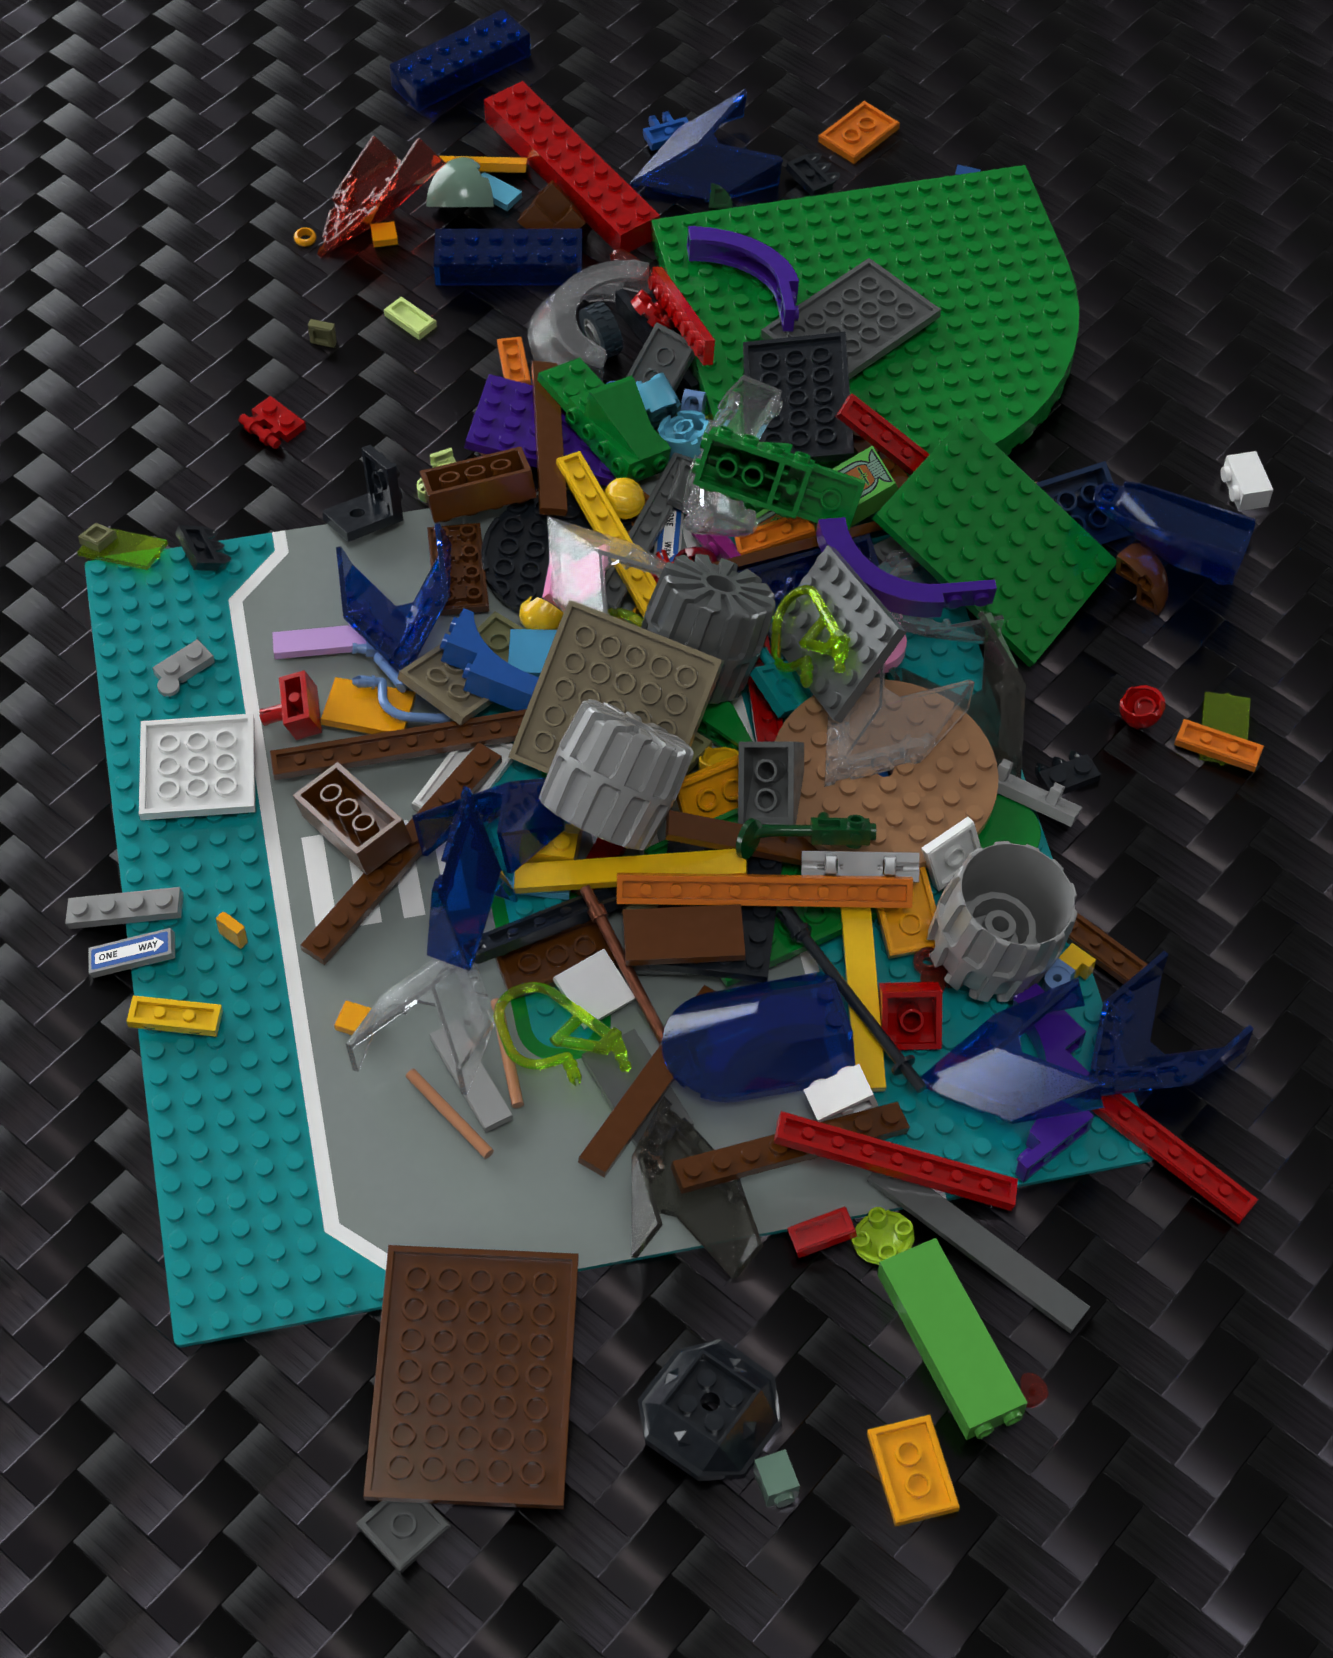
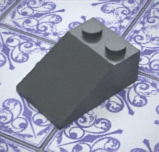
[738,742,804,825]

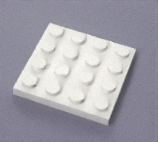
[139,714,255,820]

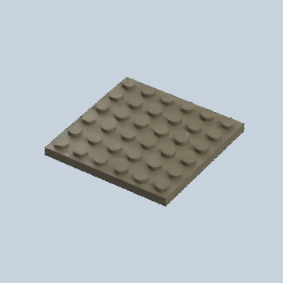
[509,599,725,774]

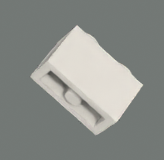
[1221,451,1273,512]
[803,1064,878,1122]

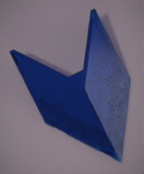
[629,89,783,203]
[336,523,451,673]
[412,778,565,874]
[427,786,518,971]
[1085,951,1254,1098]
[921,978,1104,1124]

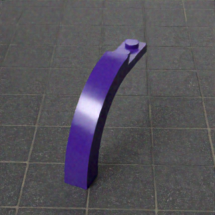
[687,226,799,331]
[816,517,997,618]

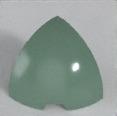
[426,157,494,207]

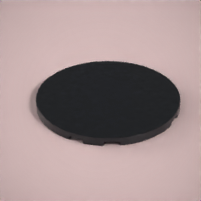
[481,489,633,613]

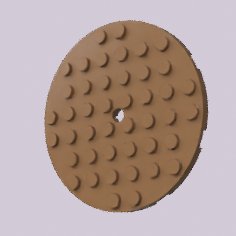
[775,679,998,871]

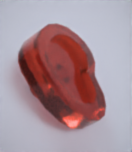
[1020,1373,1049,1408]

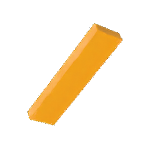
[431,156,528,173]

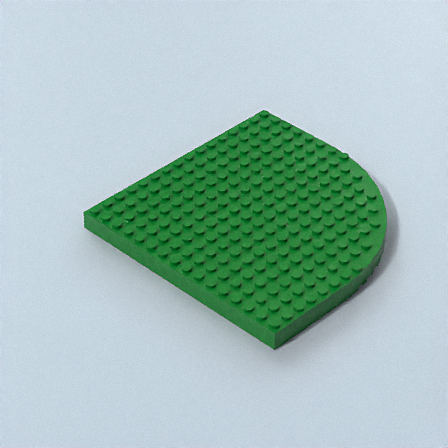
[651,165,1079,524]

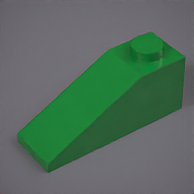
[697,701,753,751]

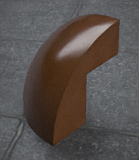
[517,180,586,237]
[1116,543,1169,615]

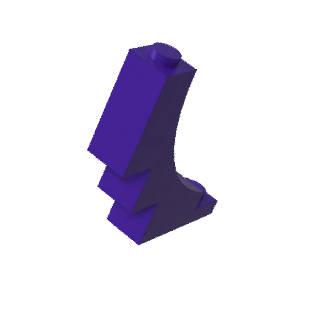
[1011,983,1094,1183]

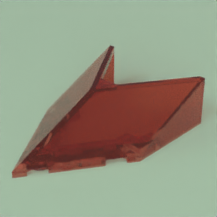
[317,136,446,257]

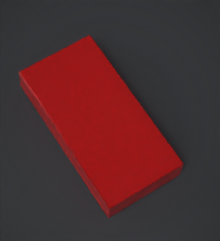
[787,1206,857,1258]

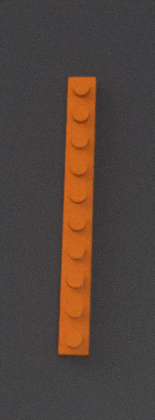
[617,872,913,908]

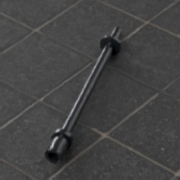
[776,906,927,1093]

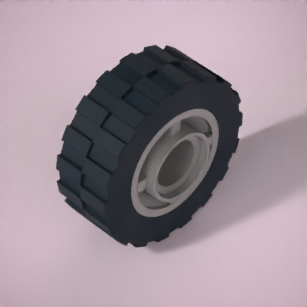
[579,301,623,360]

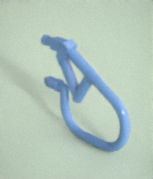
[352,640,454,723]

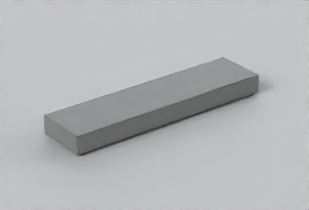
[430,1021,513,1133]

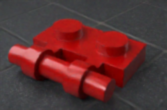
[238,396,306,449]

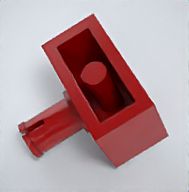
[259,670,322,740]

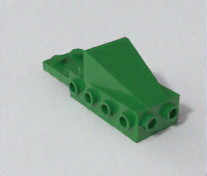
[537,358,671,482]
[692,425,866,530]

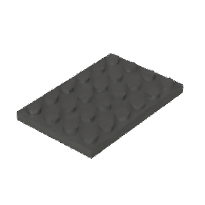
[761,258,941,379]
[767,545,907,723]

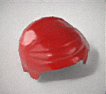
[1119,685,1166,729]

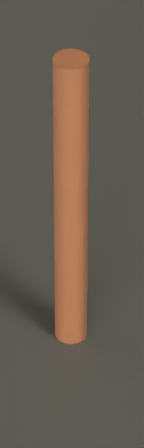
[491,998,524,1108]
[406,1069,494,1159]

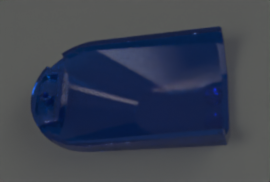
[1093,481,1256,585]
[661,971,855,1102]

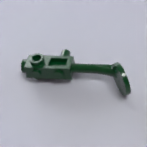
[736,812,877,859]

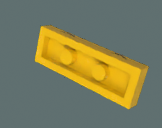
[126,995,223,1037]

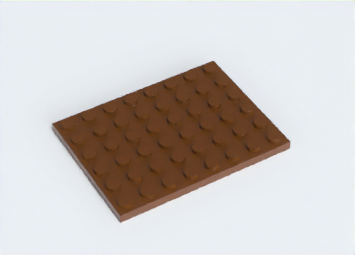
[363,1245,579,1509]

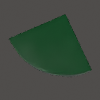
[709,183,733,209]

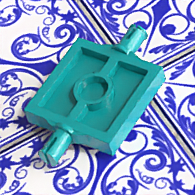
[750,647,813,718]

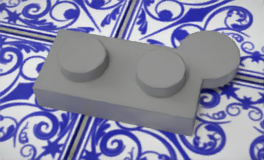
[153,639,215,697]

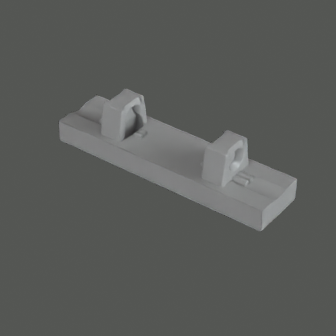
[997,759,1082,827]
[801,851,920,883]

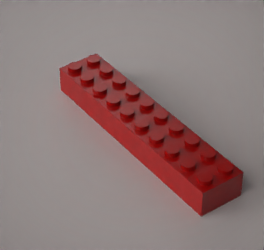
[484,81,660,257]

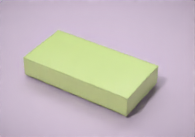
[384,297,437,340]

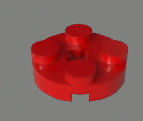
[631,289,675,330]

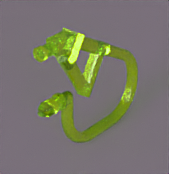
[771,585,851,688]
[494,982,632,1086]

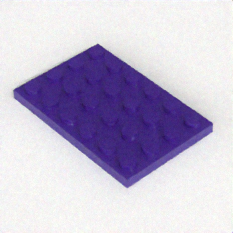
[464,374,617,486]

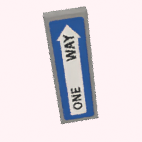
[653,508,685,571]
[89,928,175,978]

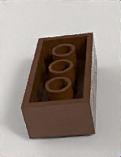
[420,446,537,523]
[293,762,412,875]

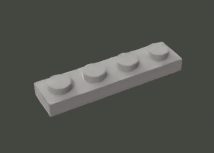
[65,887,184,929]

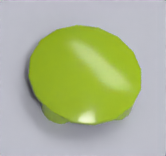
[852,1207,914,1265]

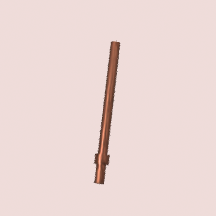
[580,885,668,1044]

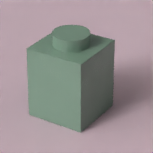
[753,1449,800,1507]

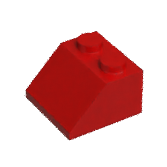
[878,982,942,1050]

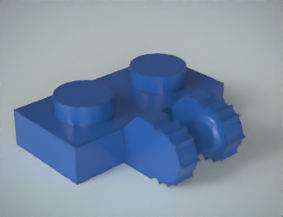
[643,111,695,151]

